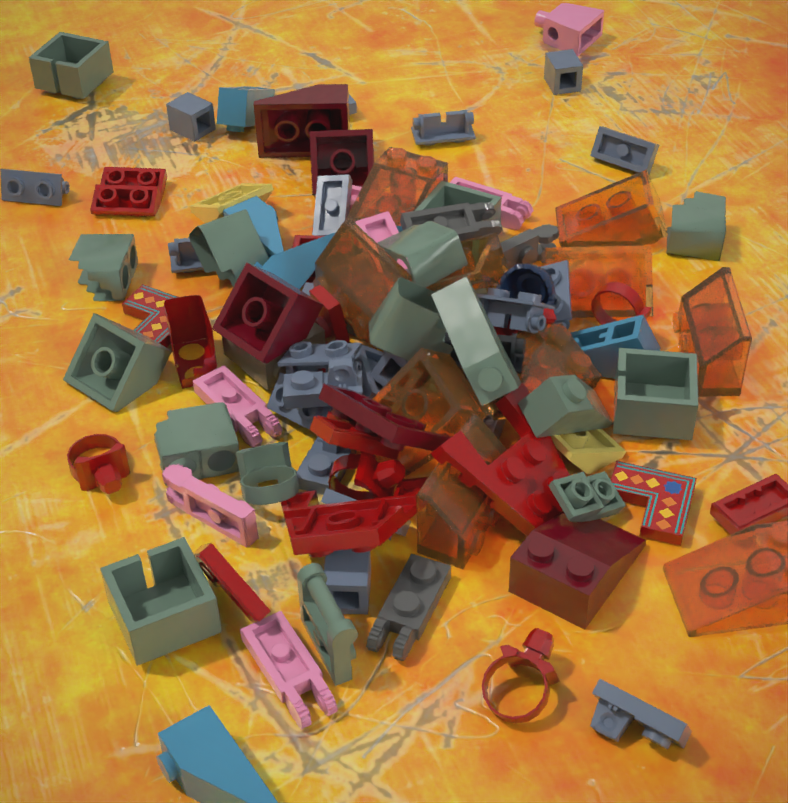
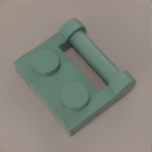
[297,563,358,686]

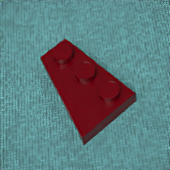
[318,384,451,451]

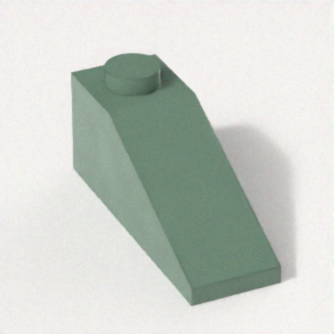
[431,276,521,406]
[518,375,613,438]

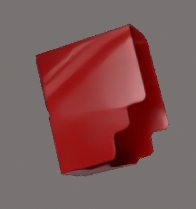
[164,295,218,389]

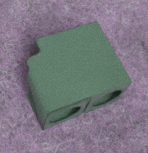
[666,191,726,261]
[189,209,269,287]
[375,221,468,288]
[69,234,138,301]
[369,277,453,373]
[154,402,239,486]

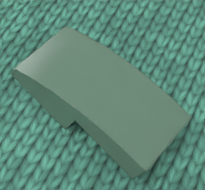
[548,471,626,522]

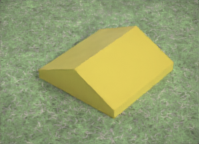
[189,183,274,223]
[551,429,626,475]

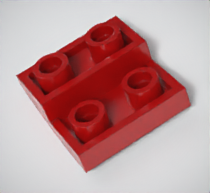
[90,167,168,216]

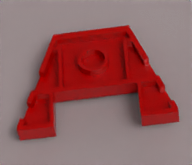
[430,383,570,536]
[281,476,439,558]

